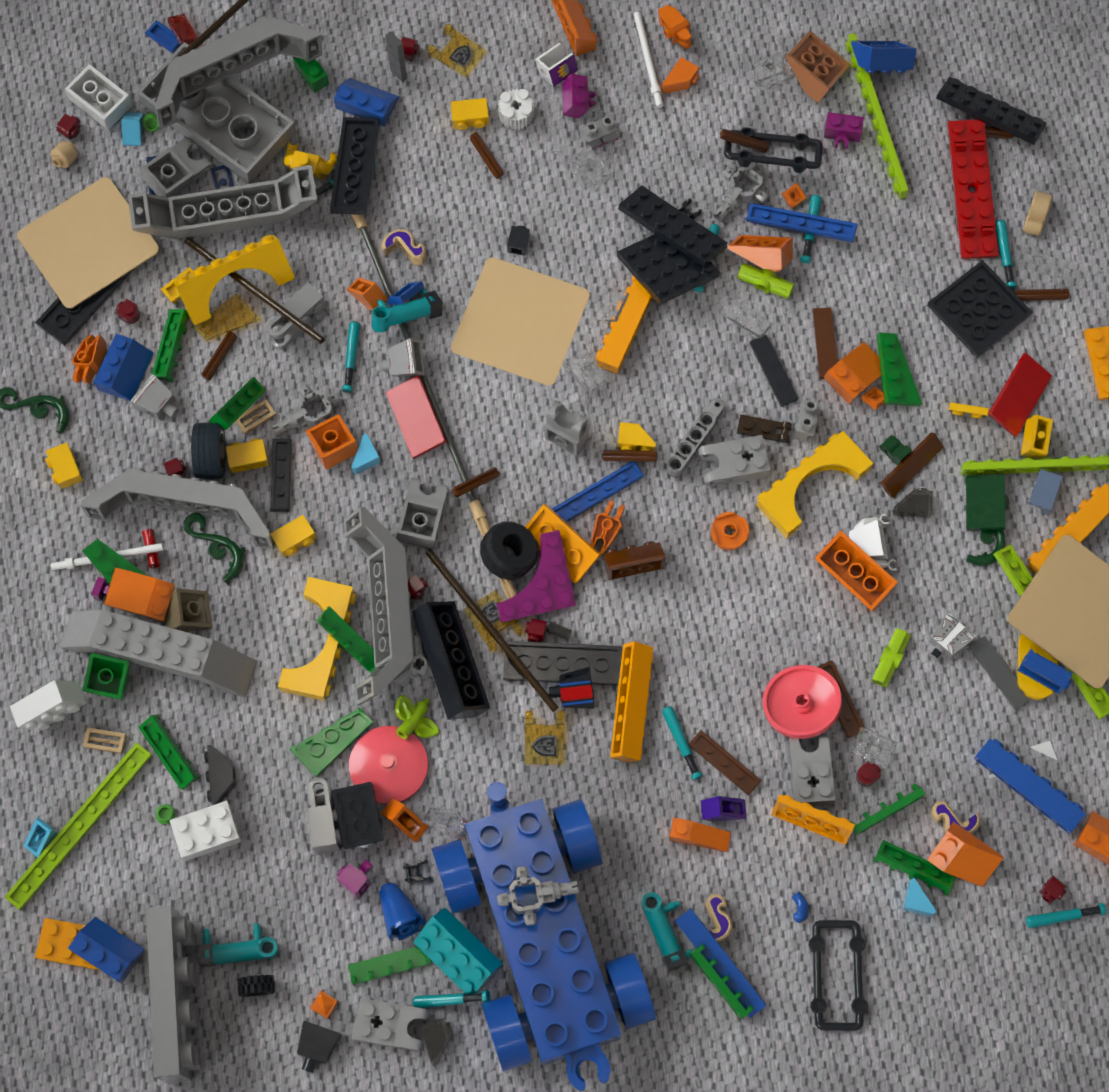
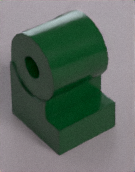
[879,435,912,466]

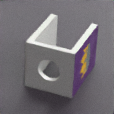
[535,43,578,87]

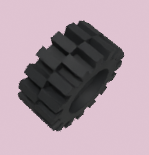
[237,975,275,997]

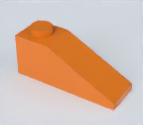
[669,817,731,852]

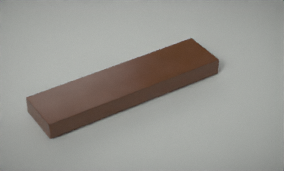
[812,308,837,379]
[880,432,944,498]
[817,660,866,738]
[688,730,761,796]

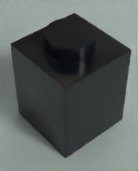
[507,225,530,256]

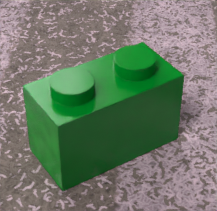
[292,57,329,93]

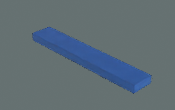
[746,203,858,243]
[552,462,644,523]
[675,908,767,1018]

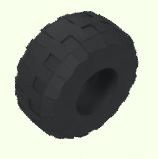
[480,521,539,580]

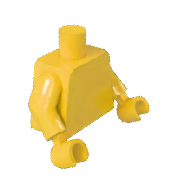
[284,141,338,180]

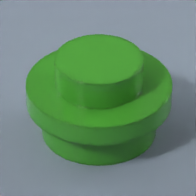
[142,113,159,132]
[155,804,176,824]

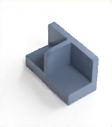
[1029,469,1063,516]

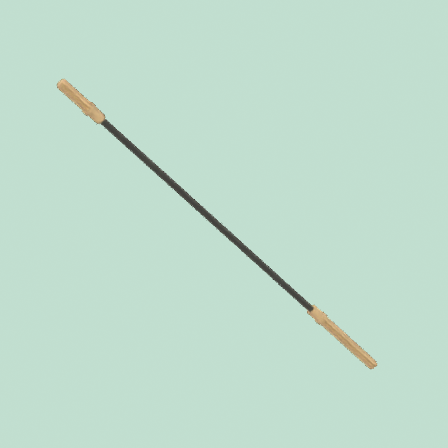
[351,215,517,599]

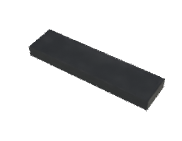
[749,335,798,407]
[270,439,292,512]

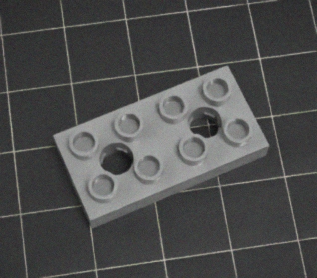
[137,42,297,184]
[146,905,202,1083]

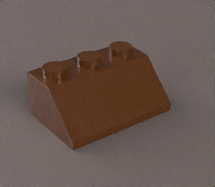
[603,541,666,581]

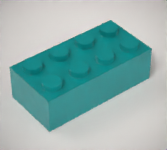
[413,908,503,994]

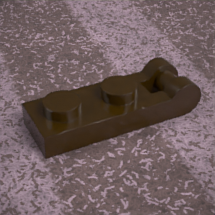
[737,414,792,443]

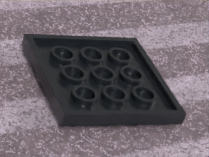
[617,234,720,305]
[927,260,1033,358]

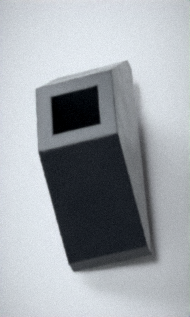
[204,745,236,805]

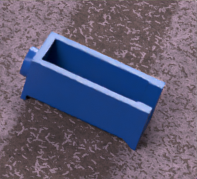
[1017,649,1073,694]

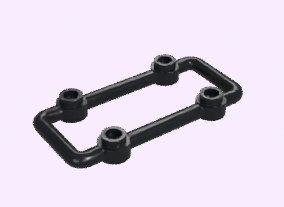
[724,127,823,173]
[808,920,868,1031]

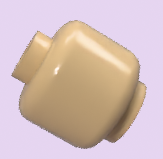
[50,141,78,168]

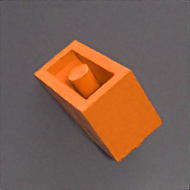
[662,57,700,94]
[346,277,388,310]
[380,798,428,843]

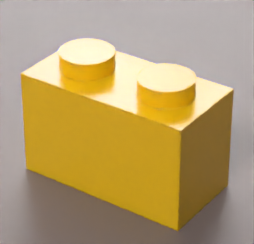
[451,98,489,130]
[1020,415,1053,460]
[226,438,269,473]
[45,442,83,489]
[270,515,316,557]

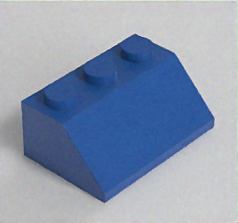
[851,41,917,73]
[334,78,399,127]
[94,333,154,401]
[68,917,145,984]

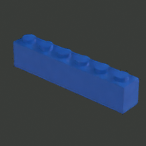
[974,738,1086,834]

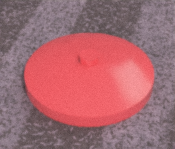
[763,665,842,739]
[349,726,428,804]

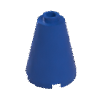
[379,882,426,941]

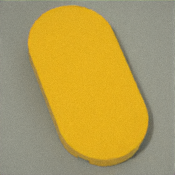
[1017,633,1058,700]

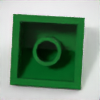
[82,653,130,700]

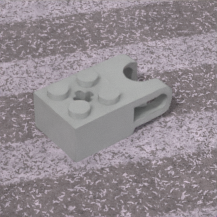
[140,137,212,197]
[267,283,327,350]
[544,400,589,457]
[698,435,770,487]
[396,478,448,550]
[788,735,835,806]
[307,778,343,854]
[353,998,430,1052]

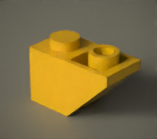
[617,422,656,451]

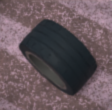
[191,422,226,480]

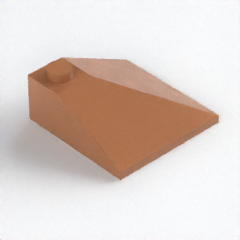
[786,30,851,103]

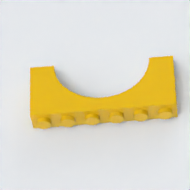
[173,235,295,325]
[756,431,873,539]
[278,577,357,701]

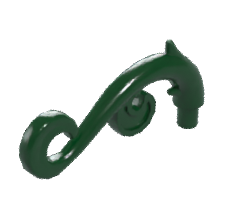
[0,387,70,434]
[966,494,1009,566]
[183,513,245,584]

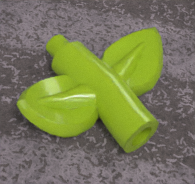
[395,695,440,739]

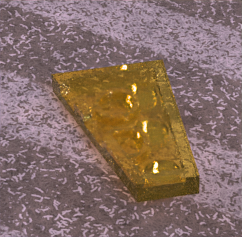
[194,293,261,342]

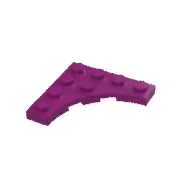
[496,530,576,622]

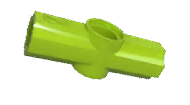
[737,263,794,299]
[871,628,911,688]

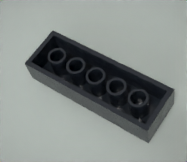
[412,601,490,720]

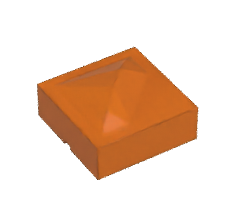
[781,183,807,208]
[861,386,885,411]
[310,991,338,1019]

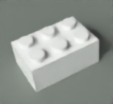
[65,64,133,130]
[10,680,86,731]
[170,801,242,862]

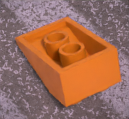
[728,235,793,272]
[824,342,881,404]
[104,568,175,622]
[927,822,1004,887]

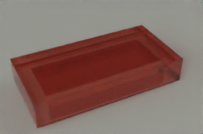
[167,14,198,46]

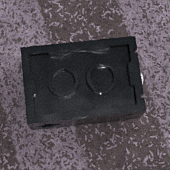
[332,781,385,850]

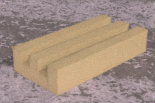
[235,399,276,435]
[83,727,126,754]

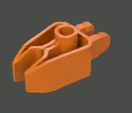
[658,5,692,49]
[72,334,107,383]
[591,500,625,555]

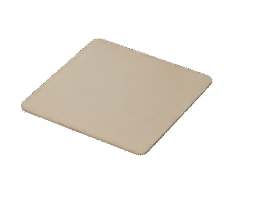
[17,177,159,309]
[451,257,590,385]
[1008,535,1109,689]

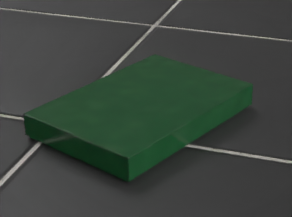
[966,474,1006,531]

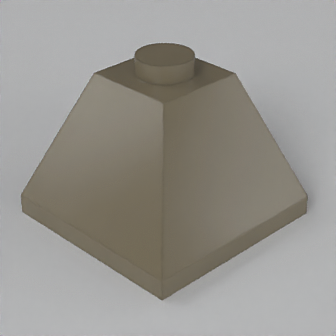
[165,588,212,632]

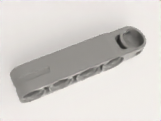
[667,398,724,477]

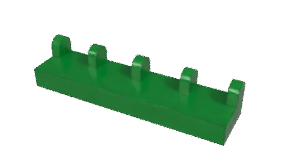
[152,309,189,383]
[209,376,266,431]
[315,606,375,674]
[138,715,201,790]
[850,784,925,836]
[873,840,956,896]
[688,944,754,1019]
[348,946,432,986]

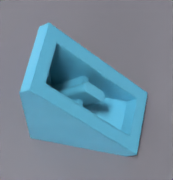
[121,112,145,146]
[351,434,380,474]
[23,817,58,858]
[903,878,937,917]

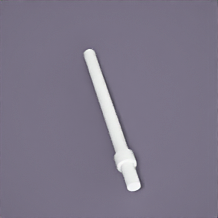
[633,12,664,108]
[51,543,164,570]

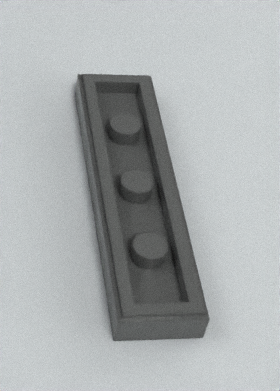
[385,32,407,82]
[968,636,1031,711]

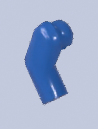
[792,892,809,923]

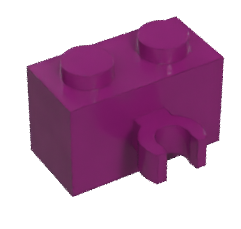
[562,73,596,118]
[824,112,864,149]
[337,860,373,900]

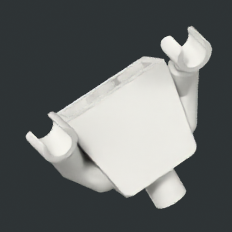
[849,514,897,572]

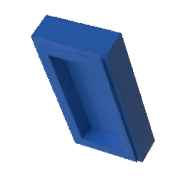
[145,20,184,54]
[387,281,425,305]

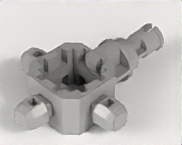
[713,164,768,222]
[271,385,341,436]
[497,866,579,926]

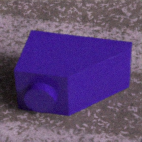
[701,796,747,821]

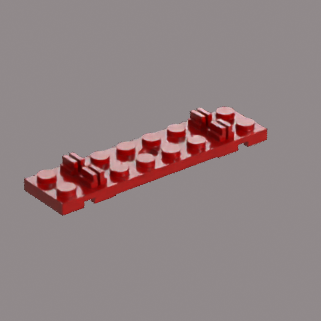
[947,119,998,259]

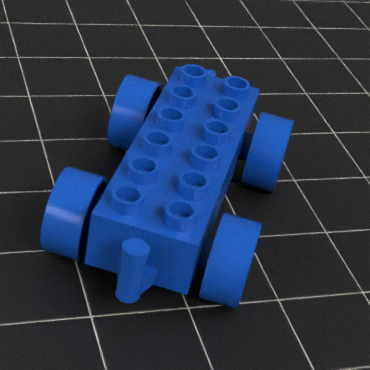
[431,782,656,1092]

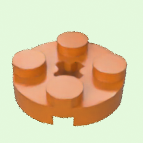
[710,512,749,551]

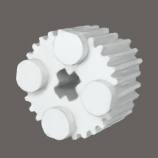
[498,89,534,131]

